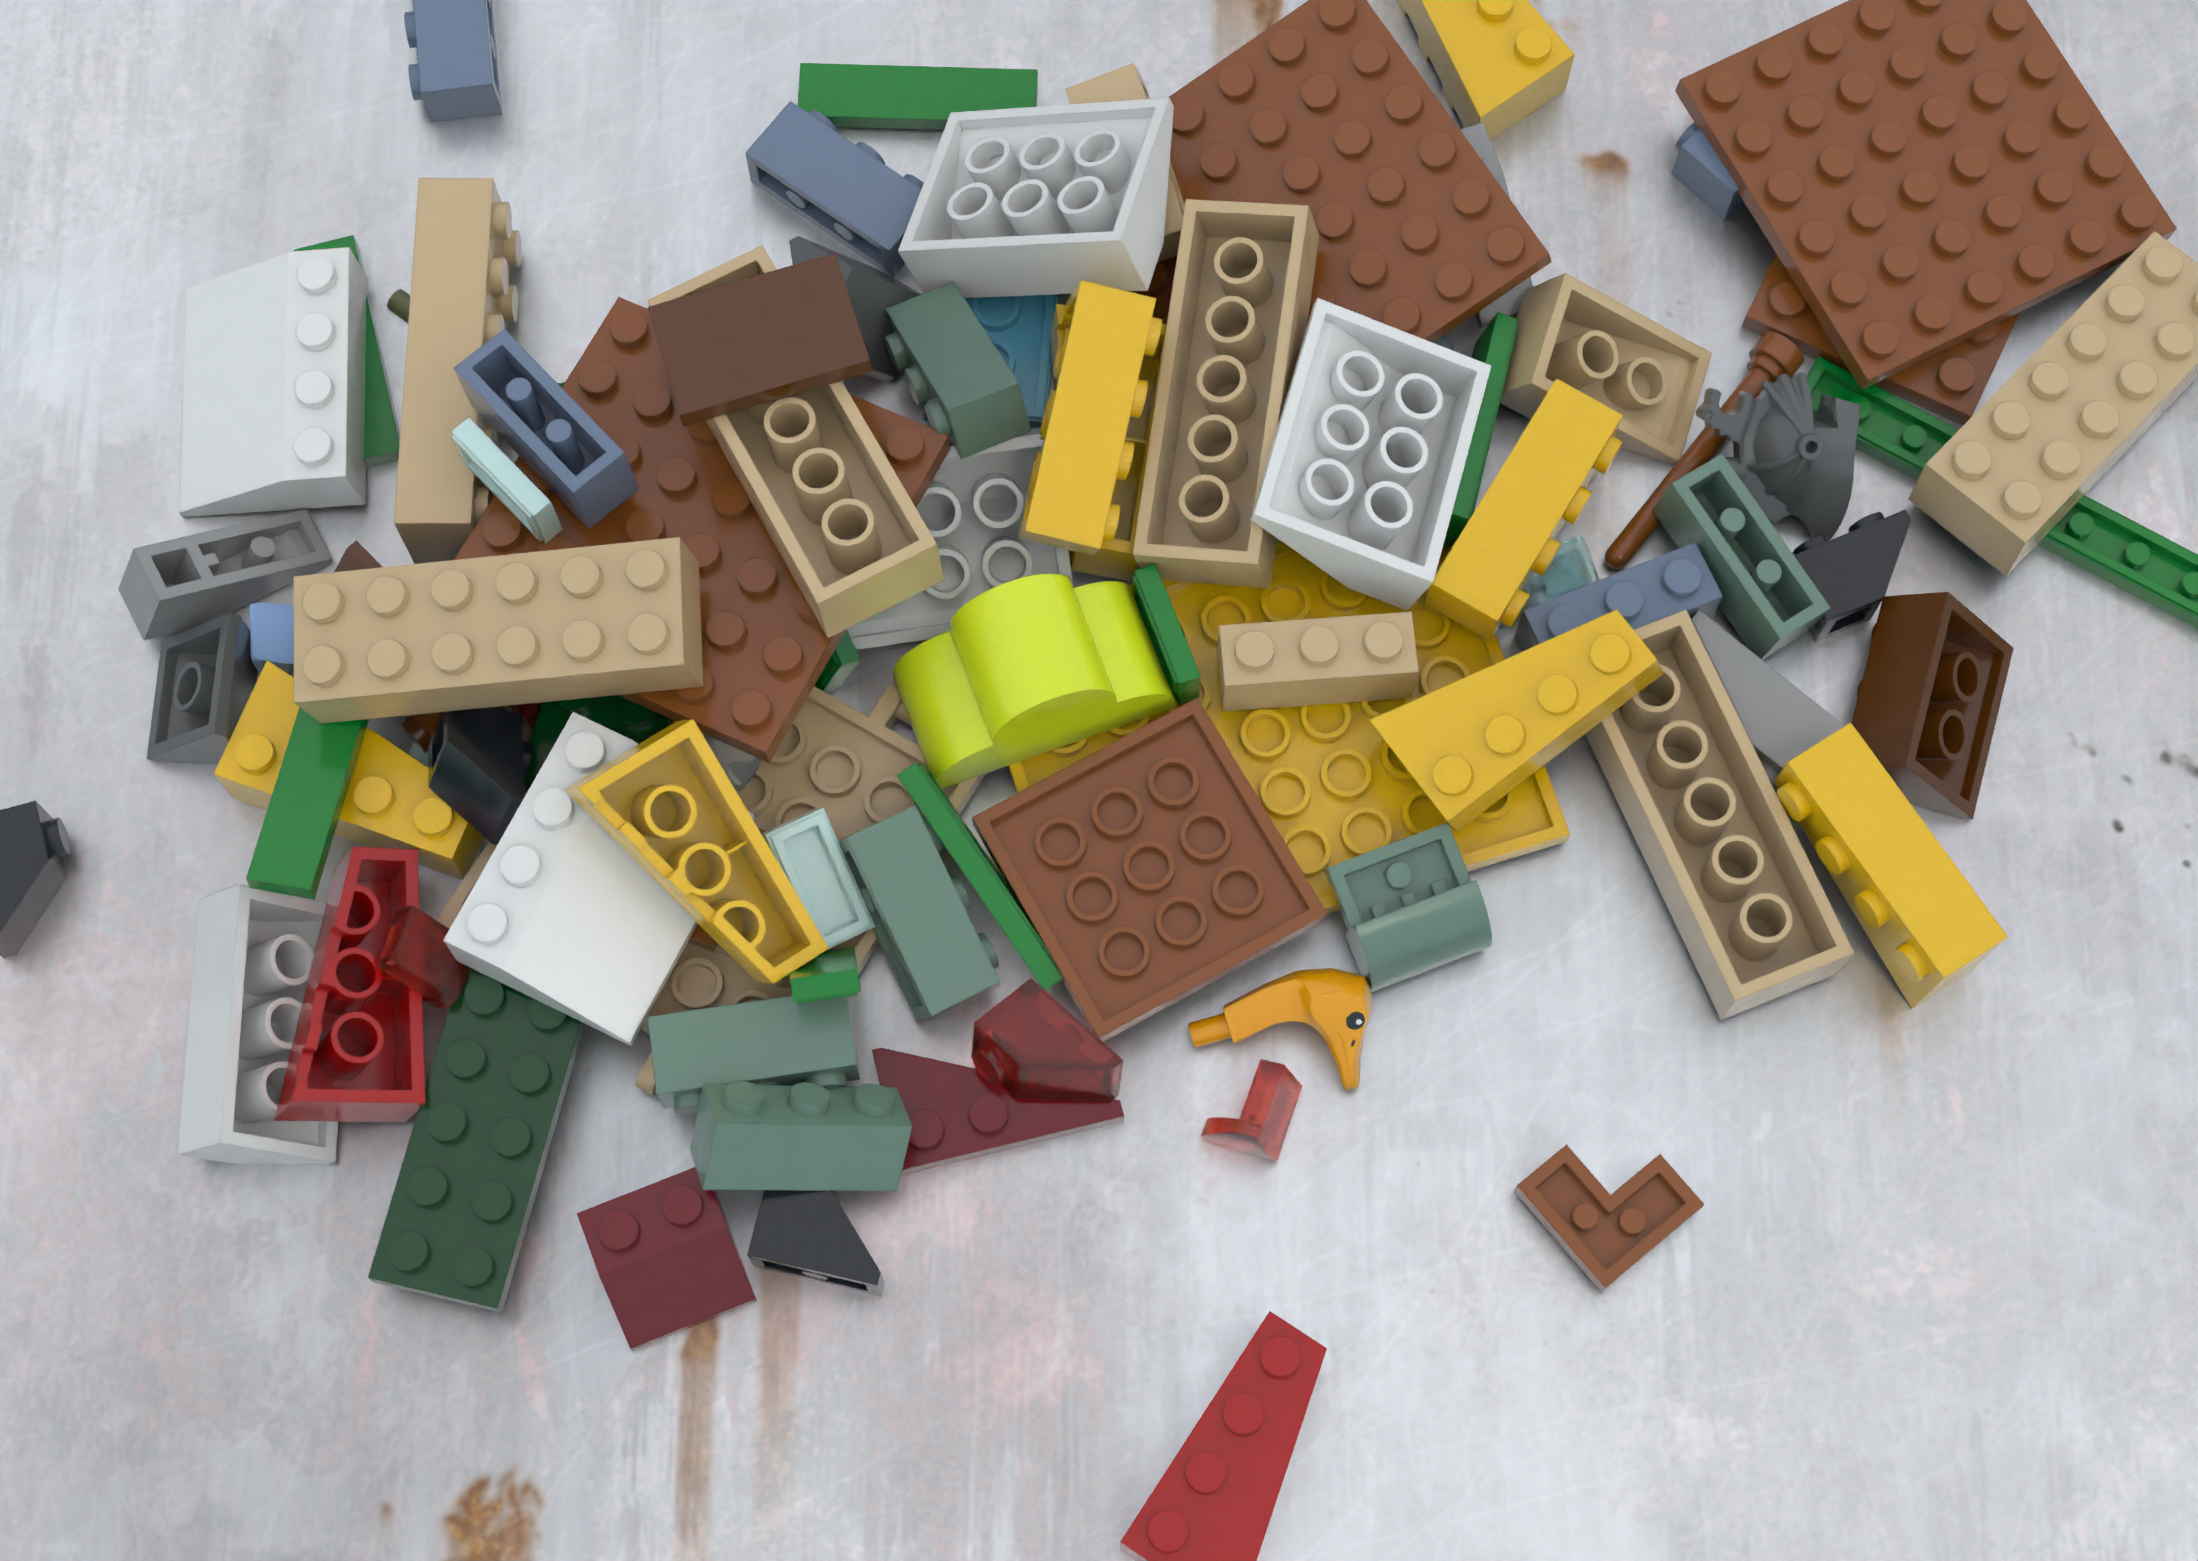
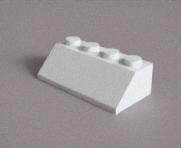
[178,884,338,1164]

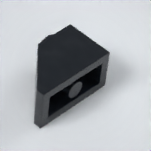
[0,800,71,958]
[747,1190,885,1297]

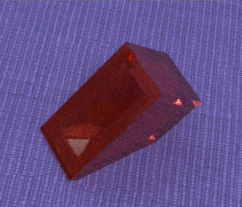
[971,978,1124,1103]

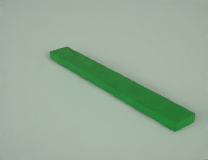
[1806,356,2198,629]

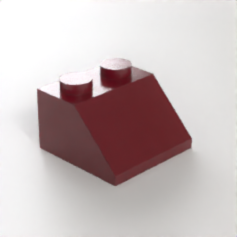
[577,1167,757,1351]

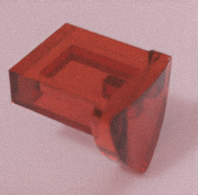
[376,905,470,1008]
[1201,1059,1302,1161]

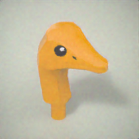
[1188,968,1373,1090]

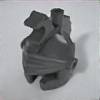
[1696,372,1860,541]

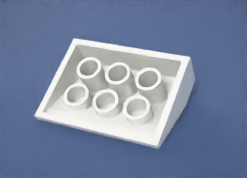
[898,98,1174,298]
[179,247,369,518]
[1250,298,1491,611]
[847,427,1074,650]
[443,712,755,1046]

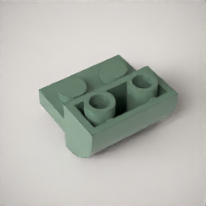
[1324,822,1492,993]

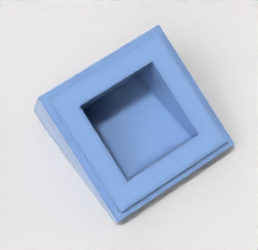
[249,602,294,674]

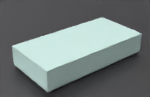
[451,417,563,544]
[762,808,875,949]

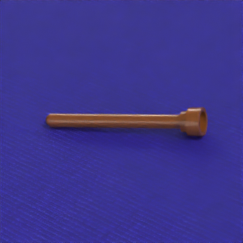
[1605,331,1804,569]

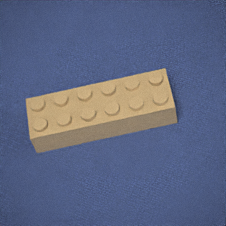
[394,178,522,564]
[1132,199,1319,588]
[1908,231,2198,577]
[647,245,945,638]
[293,537,703,724]
[1585,610,1854,1020]

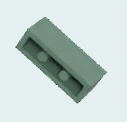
[883,282,1031,459]
[1652,454,1831,660]
[839,805,1000,1021]
[647,995,860,1115]
[690,1081,912,1191]

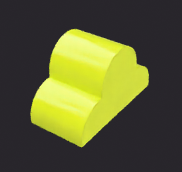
[893,574,1176,789]

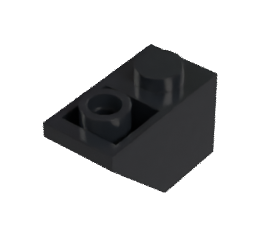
[1792,509,1911,642]
[428,707,532,845]

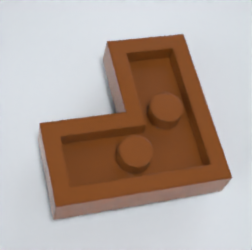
[1514,1144,1705,1293]

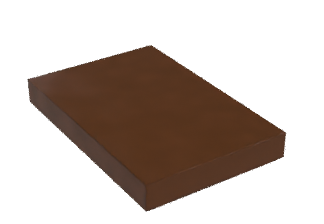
[648,253,872,427]

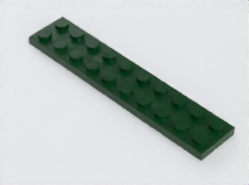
[368,695,673,1313]

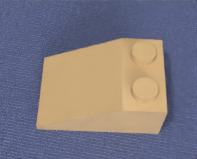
[1500,273,1712,464]

